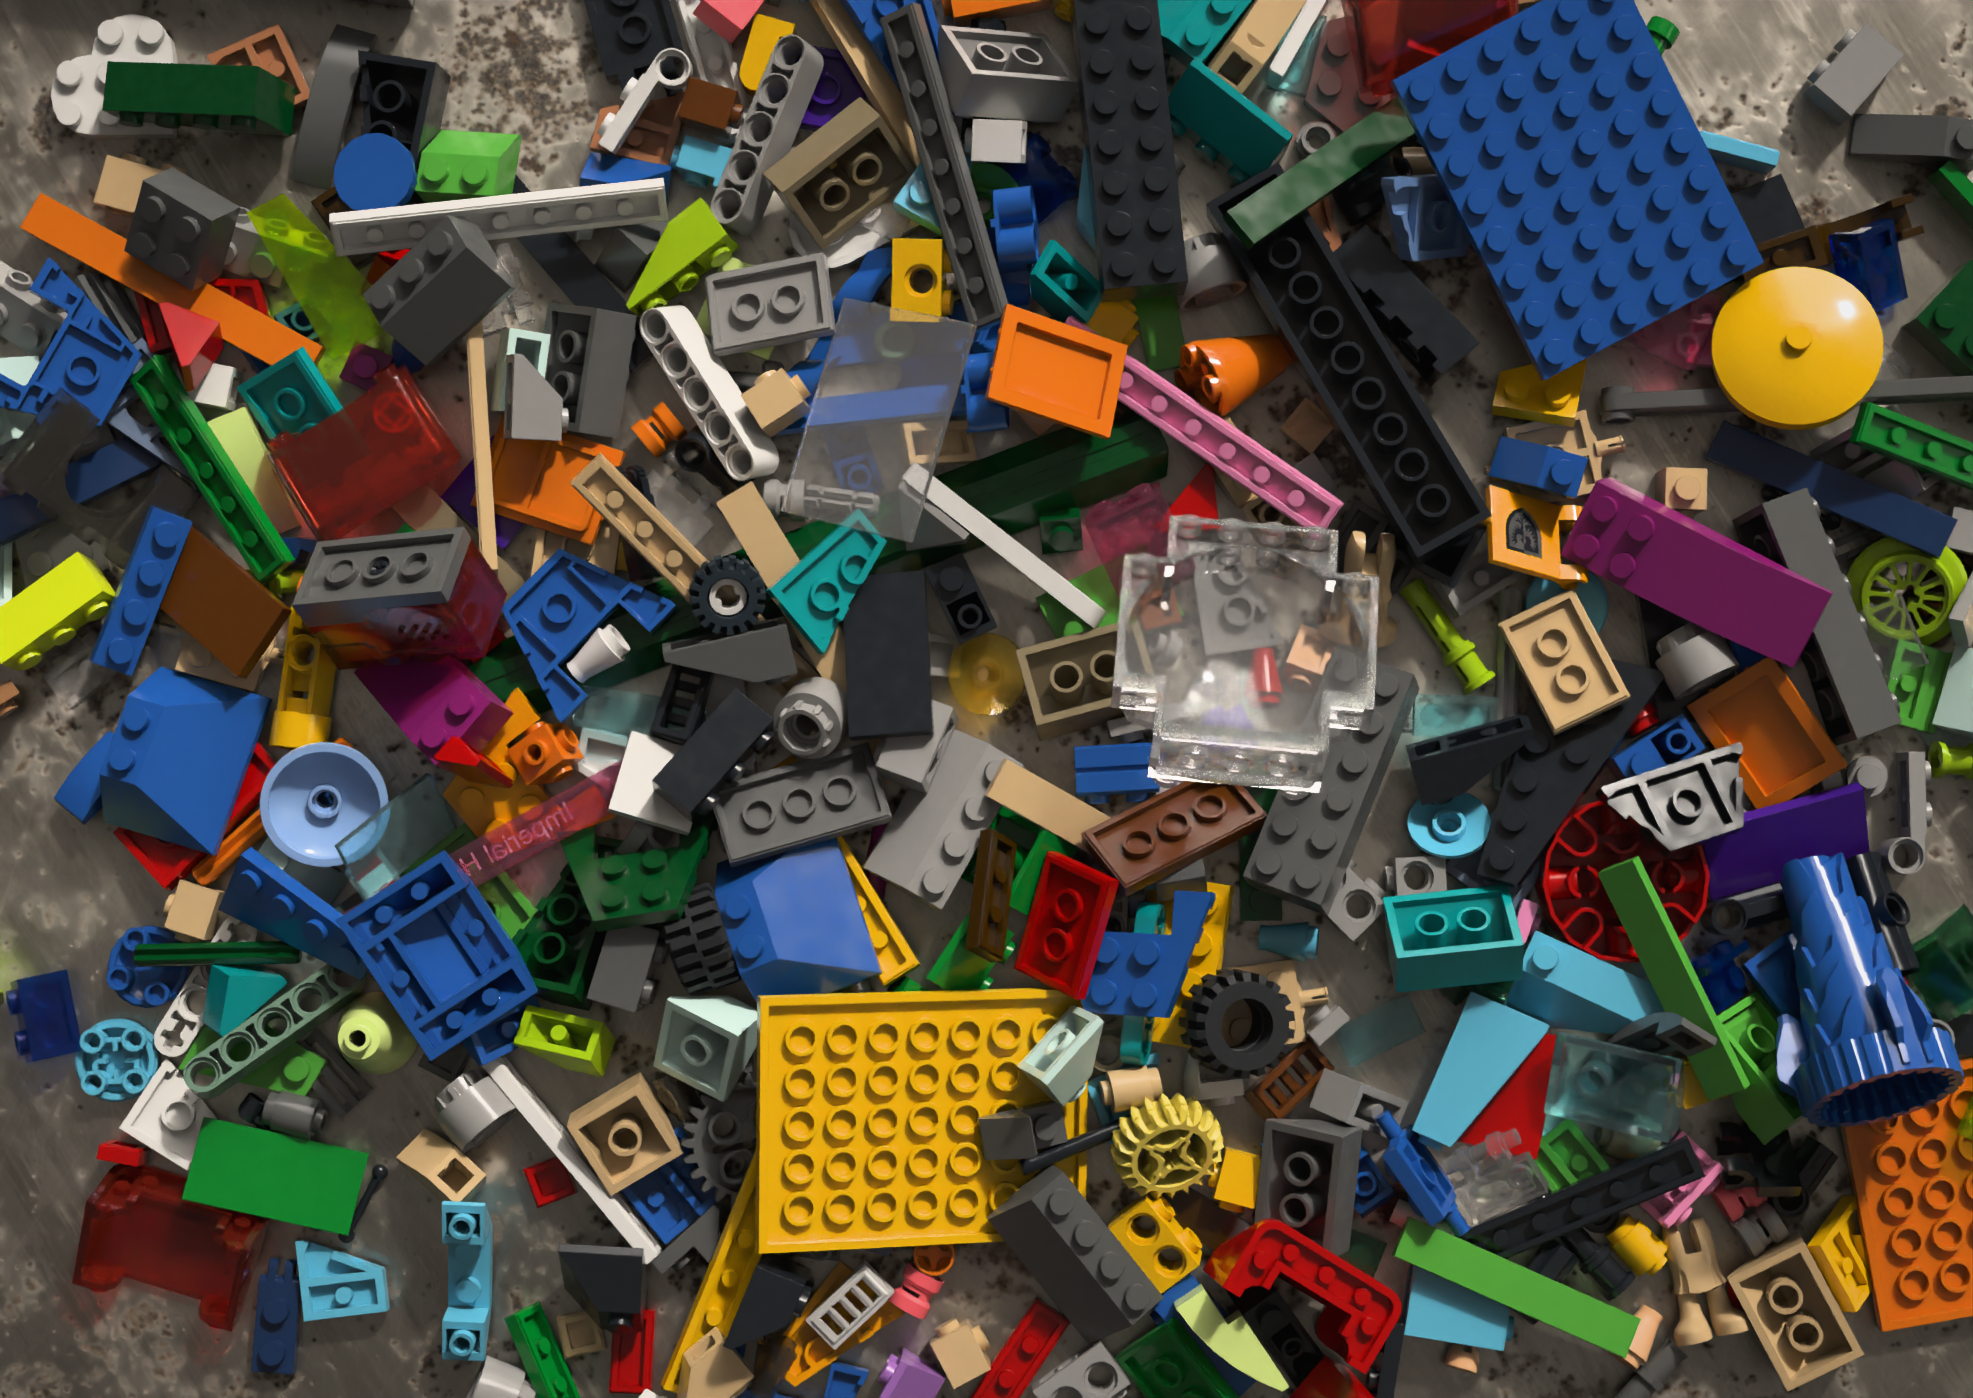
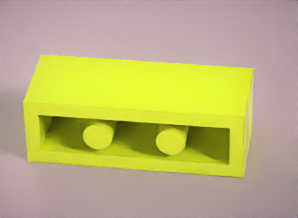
[0,551,115,671]

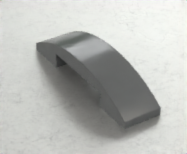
[292,24,377,190]
[1582,1012,1717,1089]

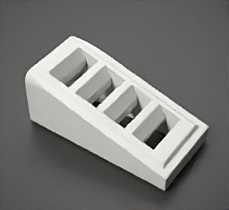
[805,1260,894,1350]

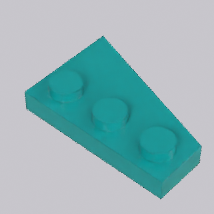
[766,509,887,655]

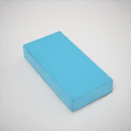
[1700,130,1780,175]

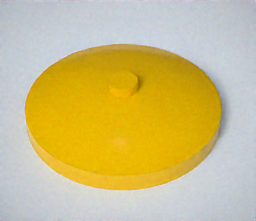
[1711,267,1883,430]

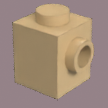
[740,368,812,438]
[1655,467,1708,520]
[163,879,225,943]
[930,1318,991,1389]

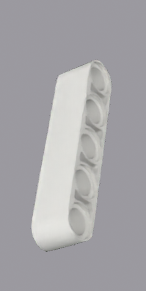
[639,305,779,481]

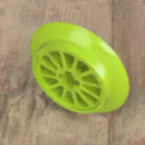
[1847,537,1968,647]

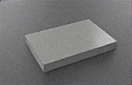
[704,252,836,357]

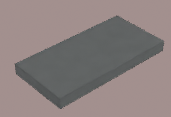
[713,742,892,868]

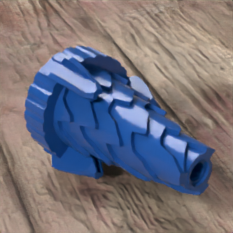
[1776,852,1965,1127]

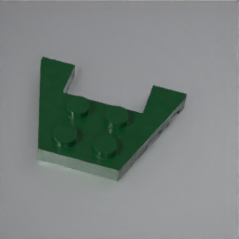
[558,809,719,932]

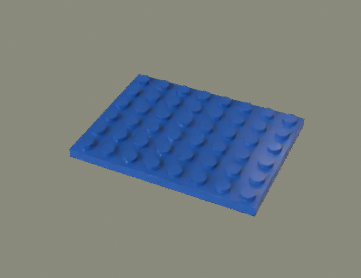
[1389,0,1764,381]

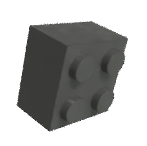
[124,167,241,291]
[587,924,669,1013]

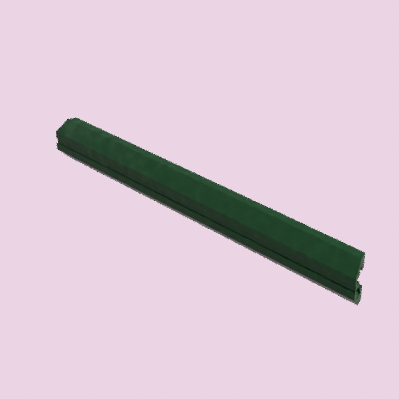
[468,410,1169,715]

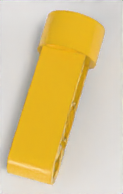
[269,606,339,750]

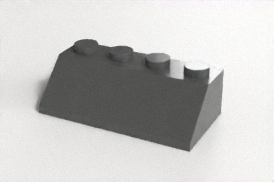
[986,1165,1164,1344]

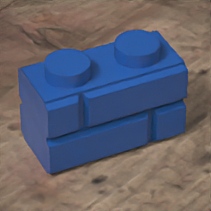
[1073,742,1160,804]

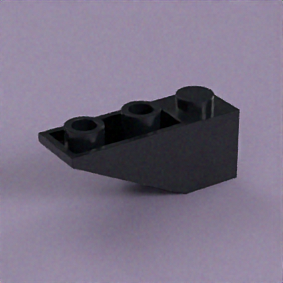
[1226,1285,1325,1388]

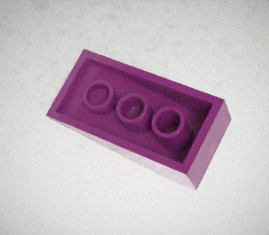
[353,640,514,775]

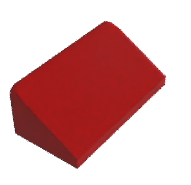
[433,736,514,789]

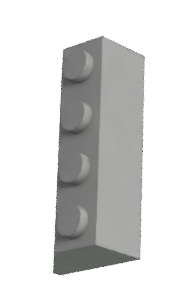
[862,729,1024,910]

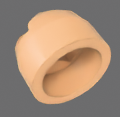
[1444,1343,1480,1374]

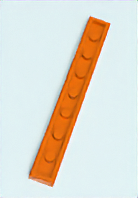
[20,193,326,366]

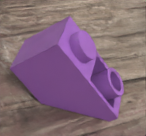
[877,1347,946,1398]

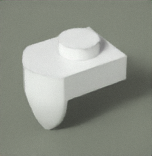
[1183,1054,1245,1106]

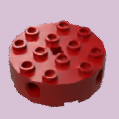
[1534,800,1710,963]

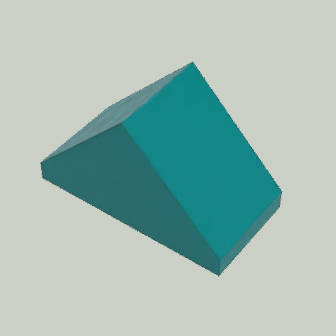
[202,965,287,1038]

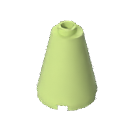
[336,992,417,1075]

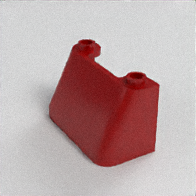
[1203,1218,1401,1375]

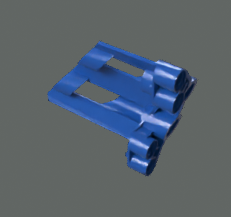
[776,186,1040,435]

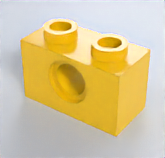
[891,238,954,323]

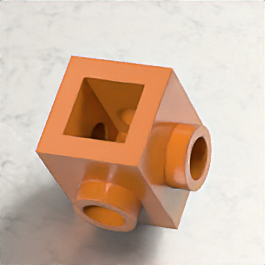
[507,721,584,786]

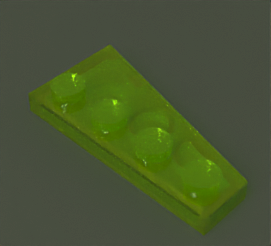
[247,193,385,360]

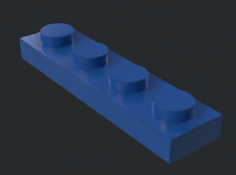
[89,505,193,676]

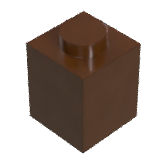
[678,77,745,139]

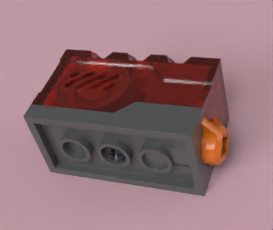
[292,527,507,670]

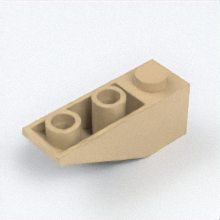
[1205,0,1307,94]

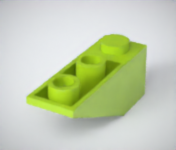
[626,197,740,318]

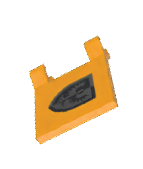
[1486,485,1588,590]

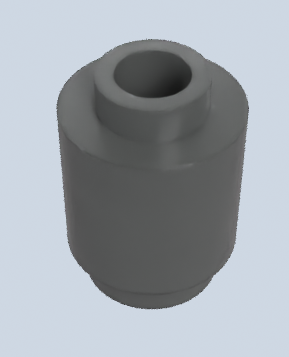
[262,1090,328,1140]

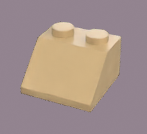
[567,1071,683,1196]

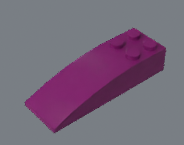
[1560,477,1834,668]

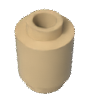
[1099,1065,1163,1113]

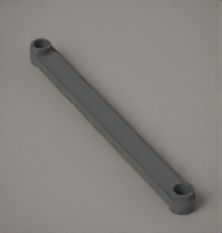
[1599,376,1973,425]

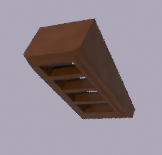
[1243,1037,1335,1121]

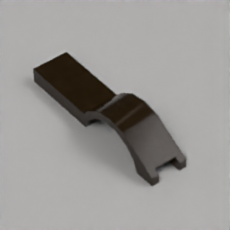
[1739,193,1924,285]

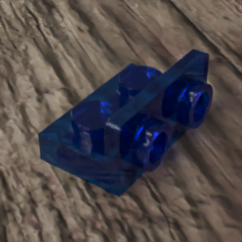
[986,131,1079,228]
[1829,219,1908,313]
[1690,939,1750,1014]
[6,969,83,1063]

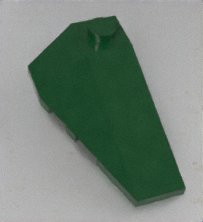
[512,836,623,1011]

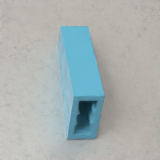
[1412,991,1551,1151]

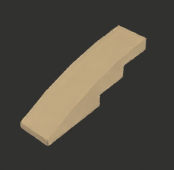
[984,758,1111,856]

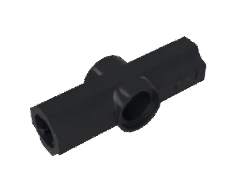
[1846,851,1920,978]

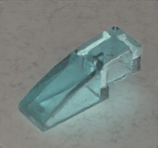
[572,685,707,737]

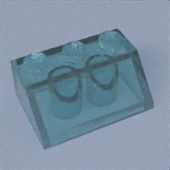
[1544,1031,1685,1143]

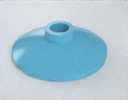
[1407,792,1491,859]

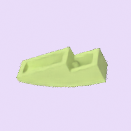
[207,407,301,535]
[1173,1284,1289,1392]

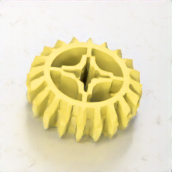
[1110,1092,1224,1199]

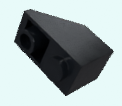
[924,552,998,645]

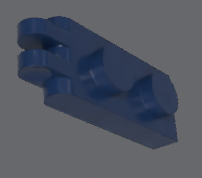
[251,1258,302,1374]

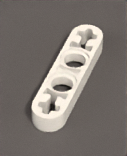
[154,916,262,1057]

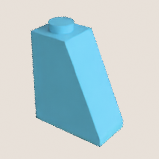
[1400,1264,1515,1351]

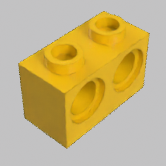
[1108,1192,1202,1294]

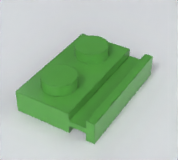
[1884,639,1953,734]
[1524,1116,1611,1191]

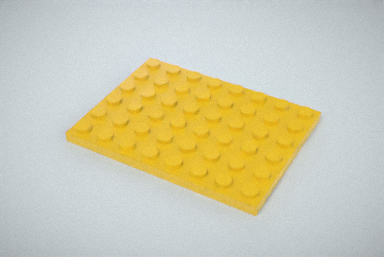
[755,987,1088,1254]

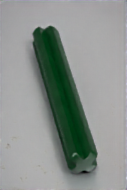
[134,941,302,967]

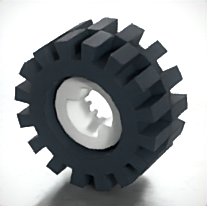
[689,554,766,635]

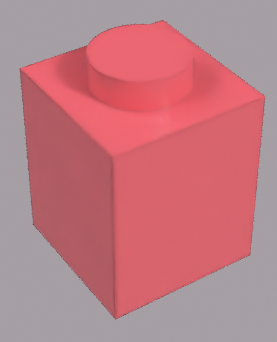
[692,0,764,44]

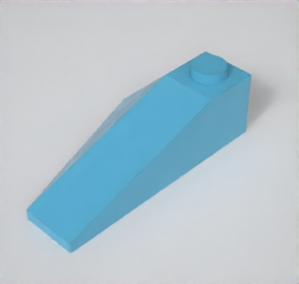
[1506,930,1665,1034]

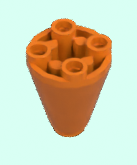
[1174,334,1293,418]

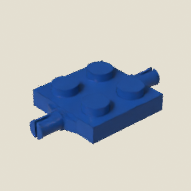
[1374,1109,1471,1238]

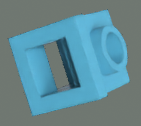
[670,135,732,191]

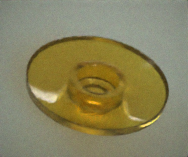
[948,633,1025,716]

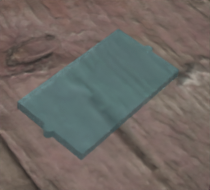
[334,773,457,901]

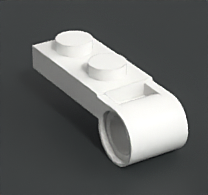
[597,48,693,155]

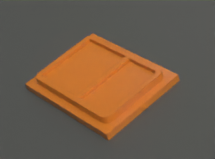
[985,304,1128,440]
[470,413,626,546]
[1687,657,1848,809]

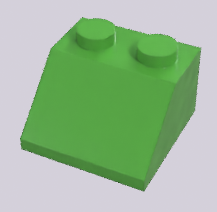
[415,130,522,203]

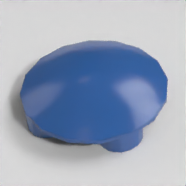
[106,925,191,1008]

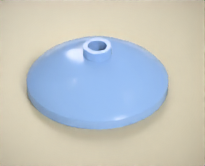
[260,742,389,867]

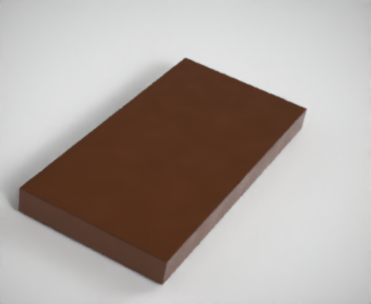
[159,525,292,679]
[1081,763,1267,897]

